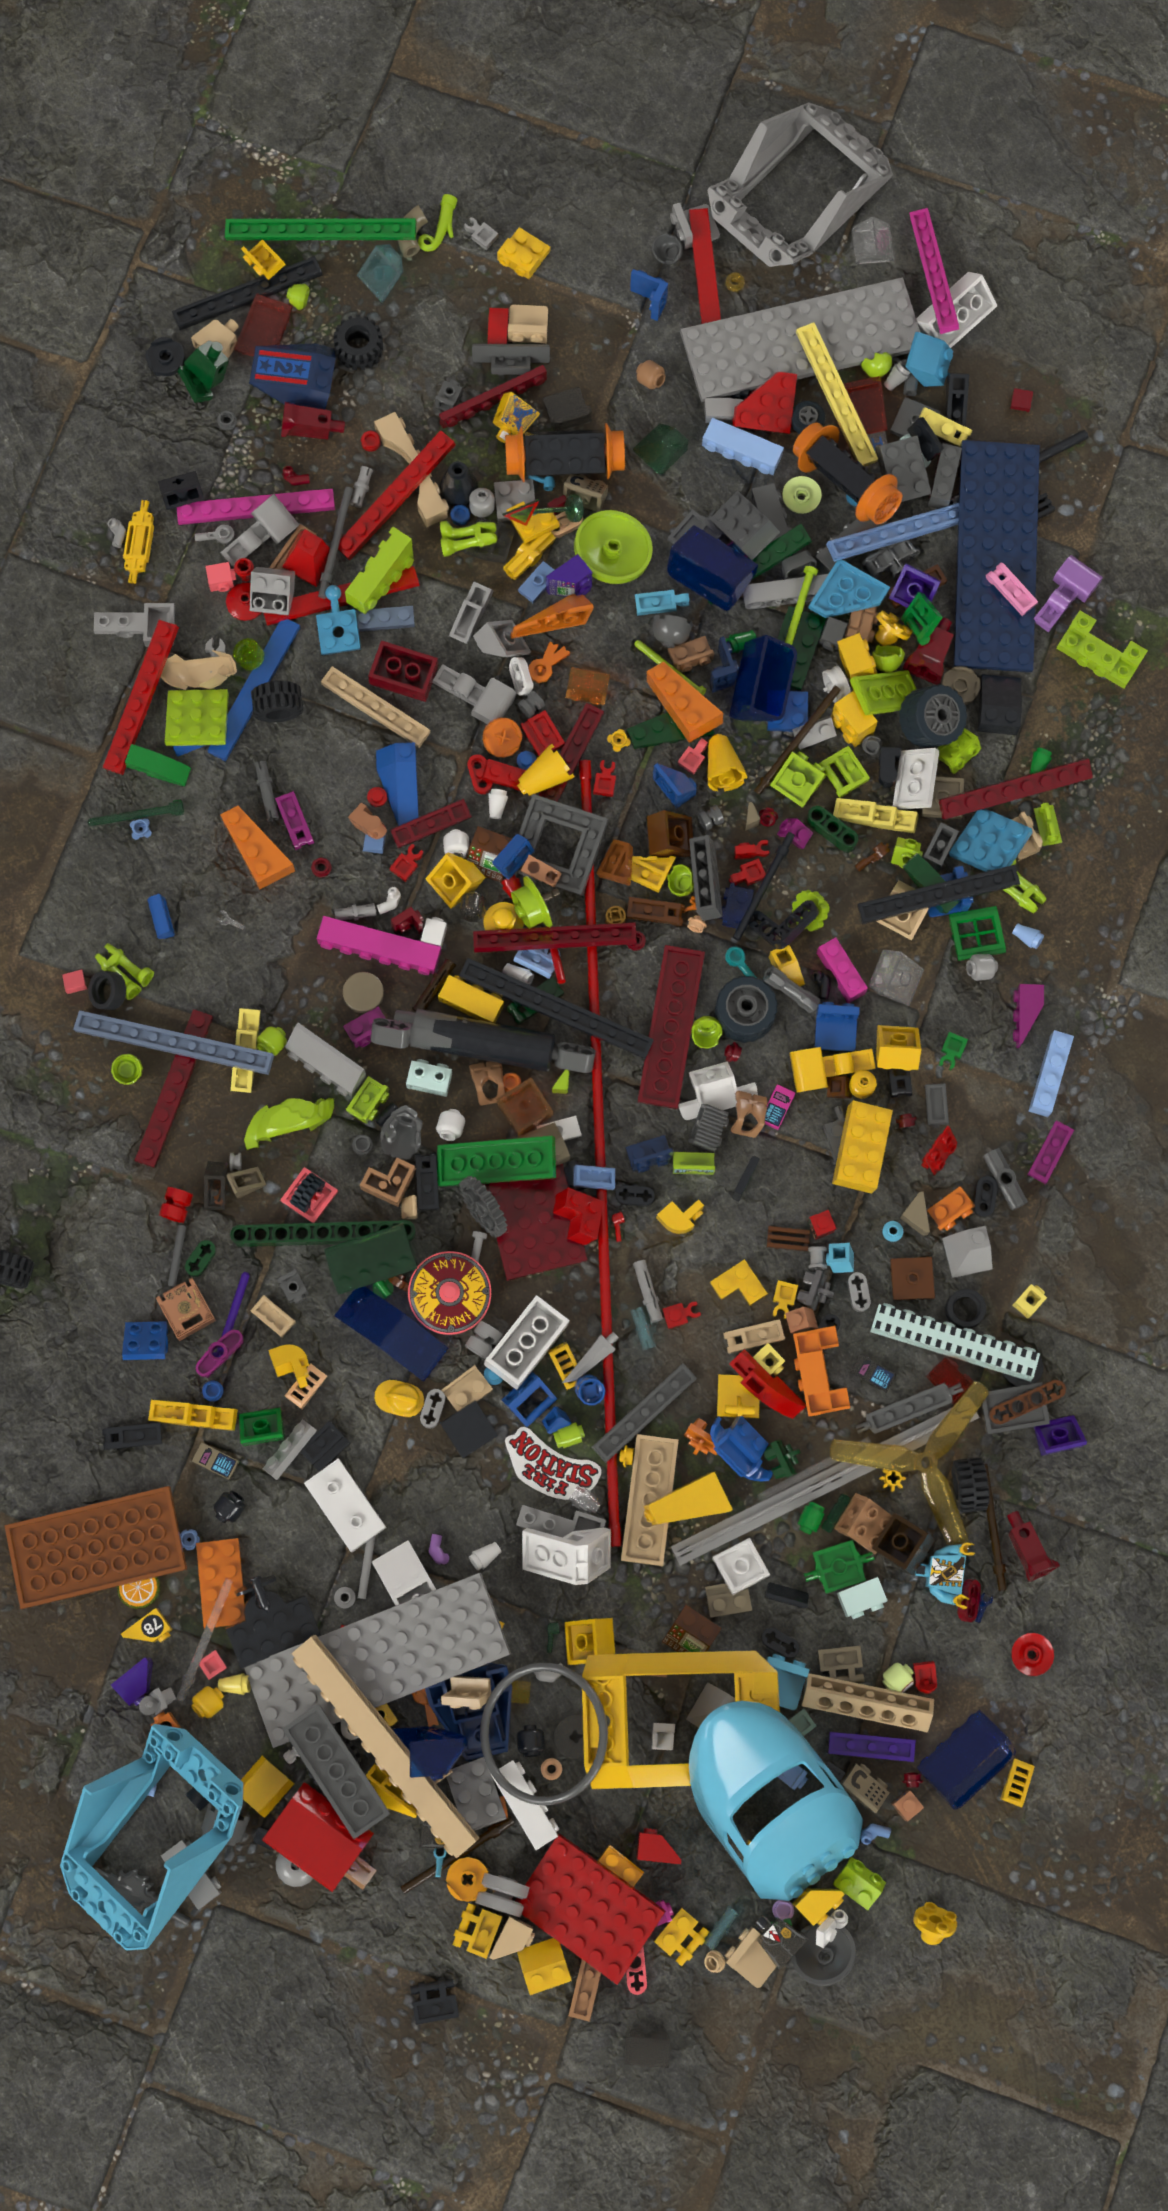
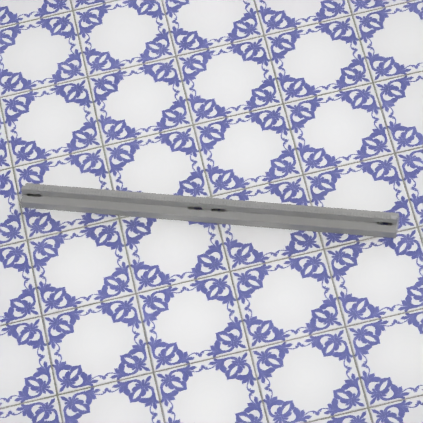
[671,1399,980,1566]

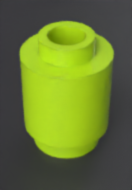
[553,1422,585,1448]

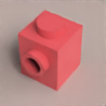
[206,562,237,592]

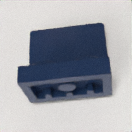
[710,636,739,693]
[625,1135,674,1173]

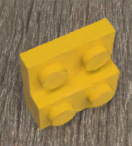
[497,227,551,279]

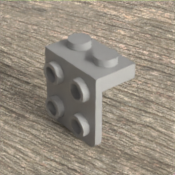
[670,203,720,249]

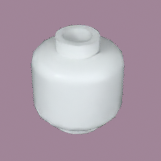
[443,829,470,859]
[436,1109,465,1141]

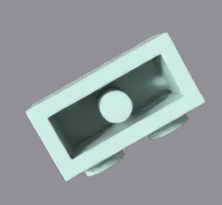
[406,1059,452,1097]
[837,1577,887,1619]

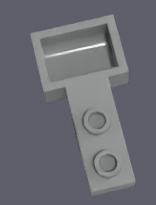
[220,494,299,568]
[94,603,175,647]
[433,664,517,724]
[516,1505,606,1538]

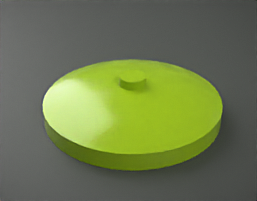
[574,510,653,584]

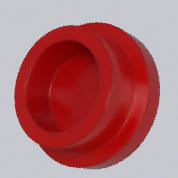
[367,787,387,807]

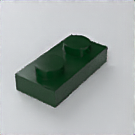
[178,365,214,403]

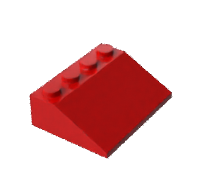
[262,1782,374,1892]

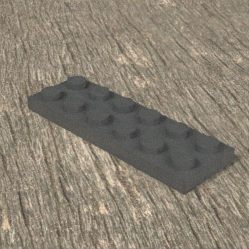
[282,1704,391,1839]

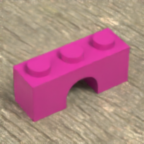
[816,937,868,1003]

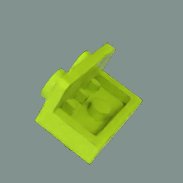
[346,1076,390,1124]
[833,1857,886,1910]

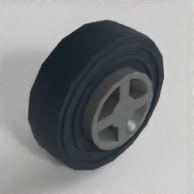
[791,401,825,434]

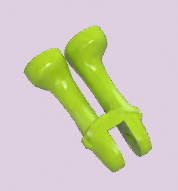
[440,521,497,557]
[1003,859,1046,913]
[95,943,154,1000]

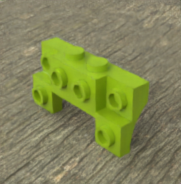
[1056,610,1148,689]

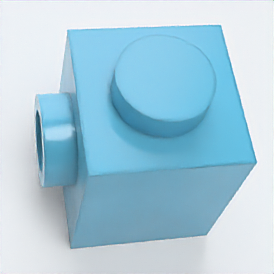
[826,1243,854,1273]

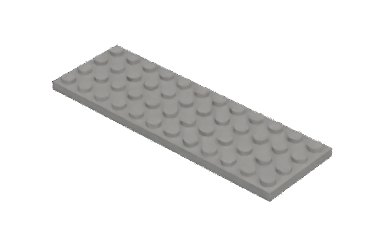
[680,277,920,402]
[244,1573,511,1748]

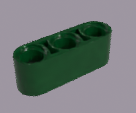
[807,805,858,853]

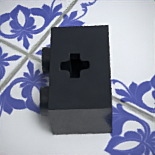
[158,471,204,510]

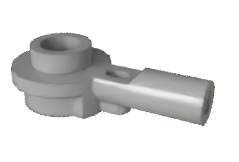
[195,525,234,544]

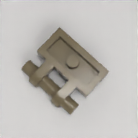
[817,1646,864,1683]

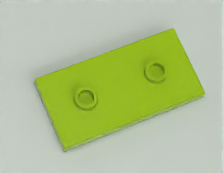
[850,670,916,715]

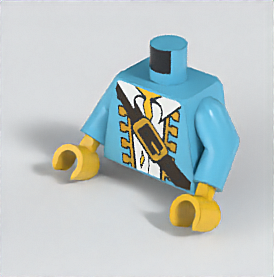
[915,1542,975,1609]

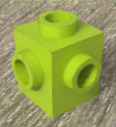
[891,837,923,868]

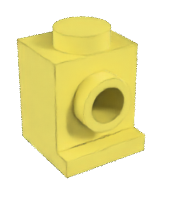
[1012,1284,1047,1319]
[753,1343,785,1377]

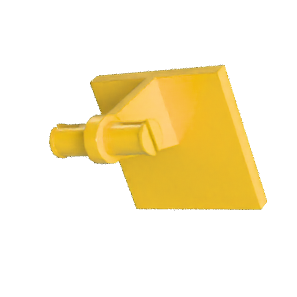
[717,1374,760,1418]

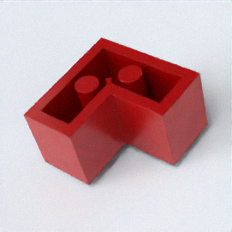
[553,1187,604,1245]

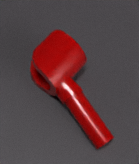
[612,1212,625,1242]

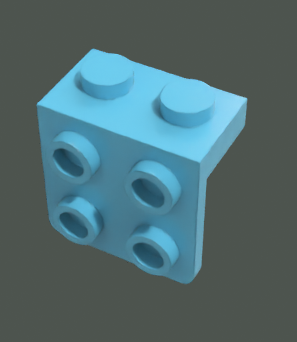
[766,1654,810,1710]

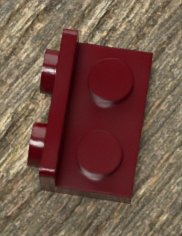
[391,907,424,935]

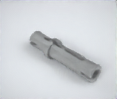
[633,1260,663,1323]

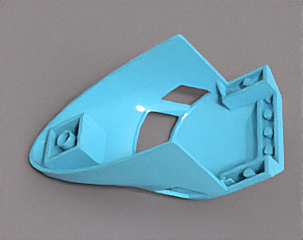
[689,1701,863,1901]

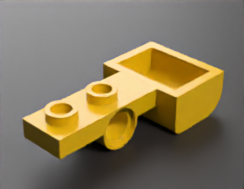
[789,1047,876,1093]

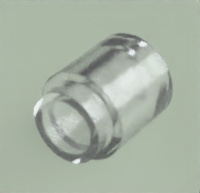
[569,1486,601,1515]

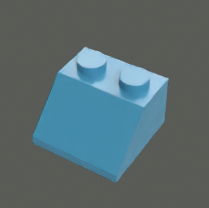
[905,332,953,387]

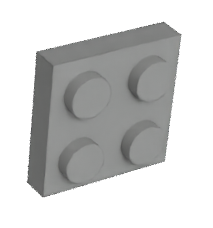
[494,479,536,522]

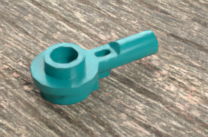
[725,947,757,978]

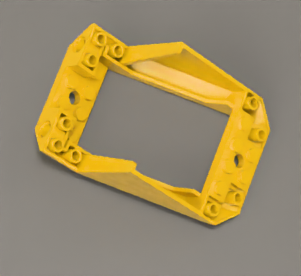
[582,1651,780,1789]

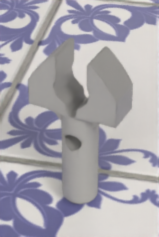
[205,638,226,673]

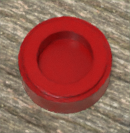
[361,431,381,452]

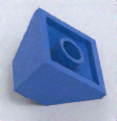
[653,763,697,809]

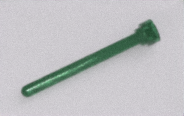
[87,799,184,826]

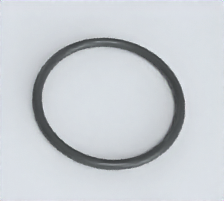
[480,1662,608,1806]

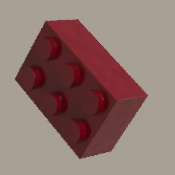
[368,640,439,702]

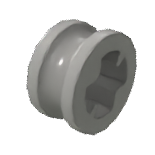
[230,1153,242,1171]

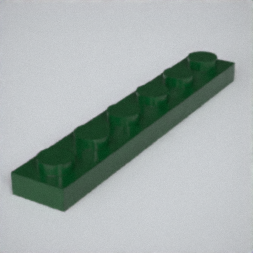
[701,524,812,606]

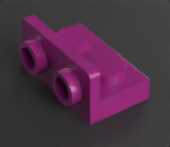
[343,1006,385,1048]

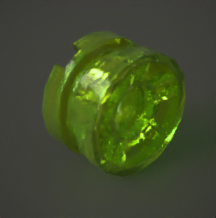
[233,638,265,670]

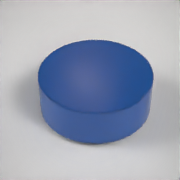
[450,505,470,526]

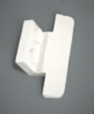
[678,1061,758,1120]

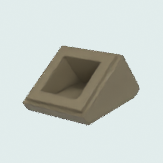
[745,802,760,831]

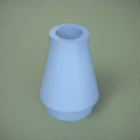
[1012,923,1044,949]

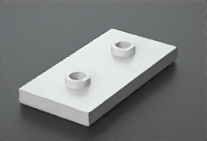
[304,1458,386,1552]

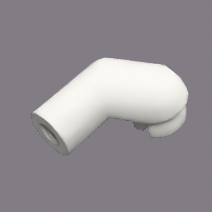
[376,887,401,915]

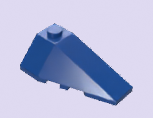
[376,742,419,826]

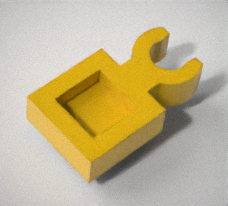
[773,1280,798,1319]

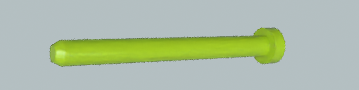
[783,566,818,651]
[634,640,707,695]

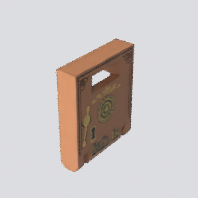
[156,1278,216,1341]

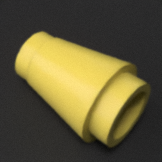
[218,1673,251,1695]

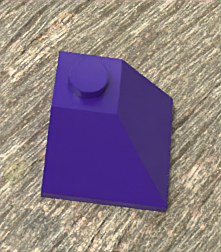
[111,1657,153,1706]

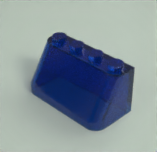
[667,525,758,611]
[729,635,797,722]
[917,1710,1016,1810]

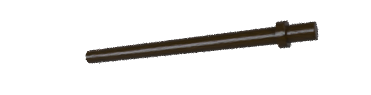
[754,685,841,795]

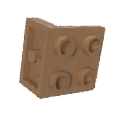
[834,1493,892,1555]

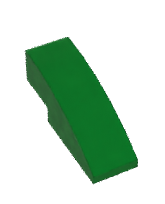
[125,744,191,787]

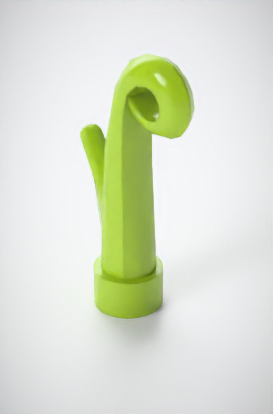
[418,194,457,252]

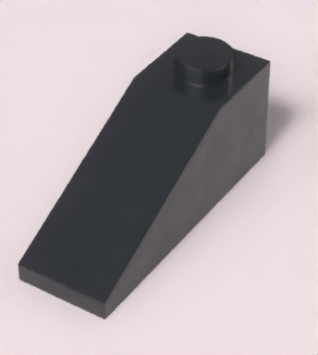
[946,373,969,434]

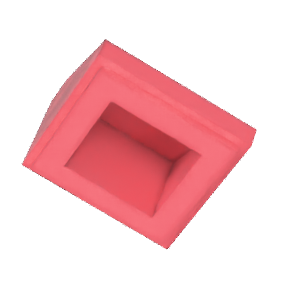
[62,969,87,994]

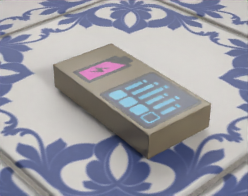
[192,1442,240,1480]

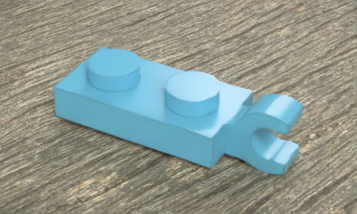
[635,590,689,616]

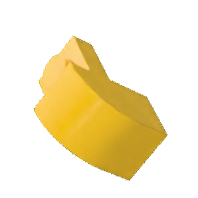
[656,1200,704,1234]
[268,1344,309,1388]

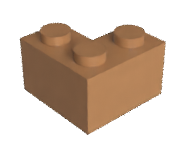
[360,1158,416,1207]

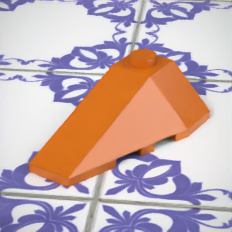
[510,594,594,639]

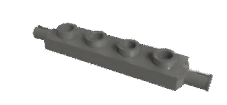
[855,1383,963,1434]

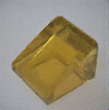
[511,1681,531,1704]

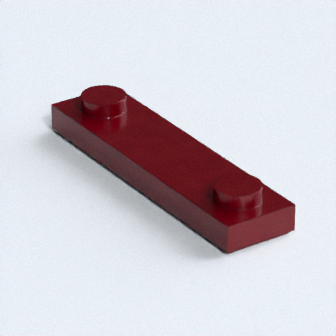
[390,799,472,849]

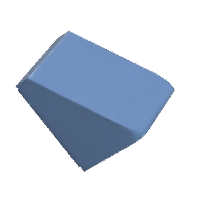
[363,834,386,854]

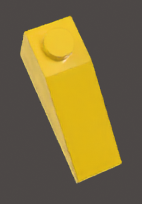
[366,1763,417,1818]

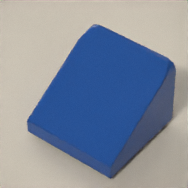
[542,1406,571,1434]

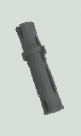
[254,761,279,822]

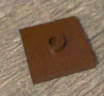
[890,1257,935,1301]

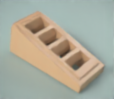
[285,1364,328,1409]

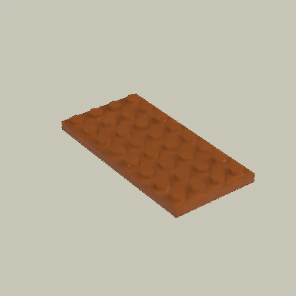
[4,1486,187,1609]

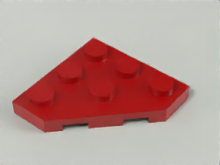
[732,372,797,434]

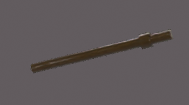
[984,1464,1007,1591]
[401,1816,515,1894]

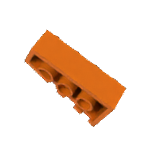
[647,662,723,743]
[220,806,295,890]

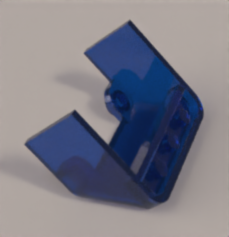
[375,1726,468,1779]

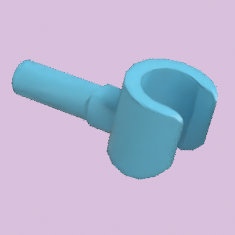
[434,1847,447,1877]

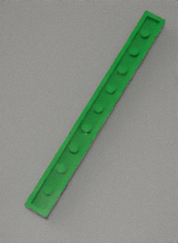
[225,218,417,240]

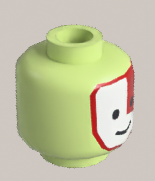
[882,1663,914,1693]

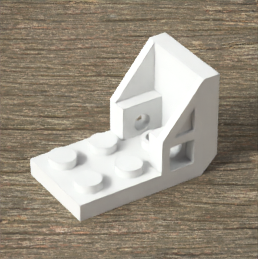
[522,1527,611,1585]

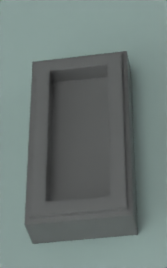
[924,1083,949,1126]

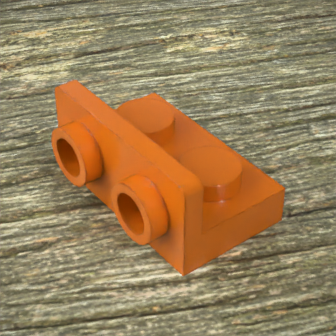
[927,1186,975,1231]

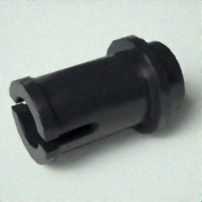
[375,1102,398,1128]

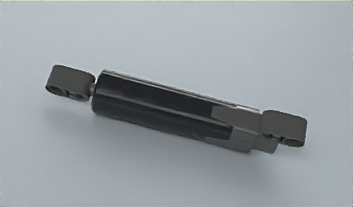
[370,1009,596,1073]

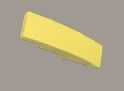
[833,798,919,833]
[231,1008,261,1093]

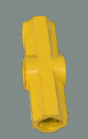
[503,531,556,580]

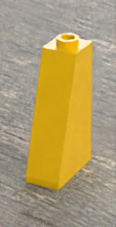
[644,1472,733,1525]

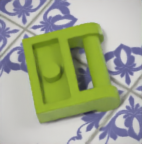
[819,746,870,798]

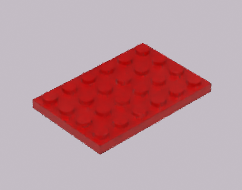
[515,1834,666,1985]

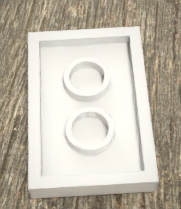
[893,748,939,810]

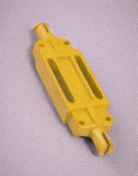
[123,500,154,584]

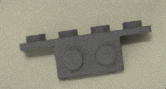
[472,344,550,375]

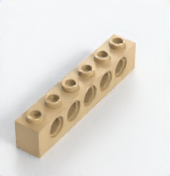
[802,1673,934,1732]

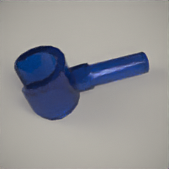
[975,1593,993,1623]

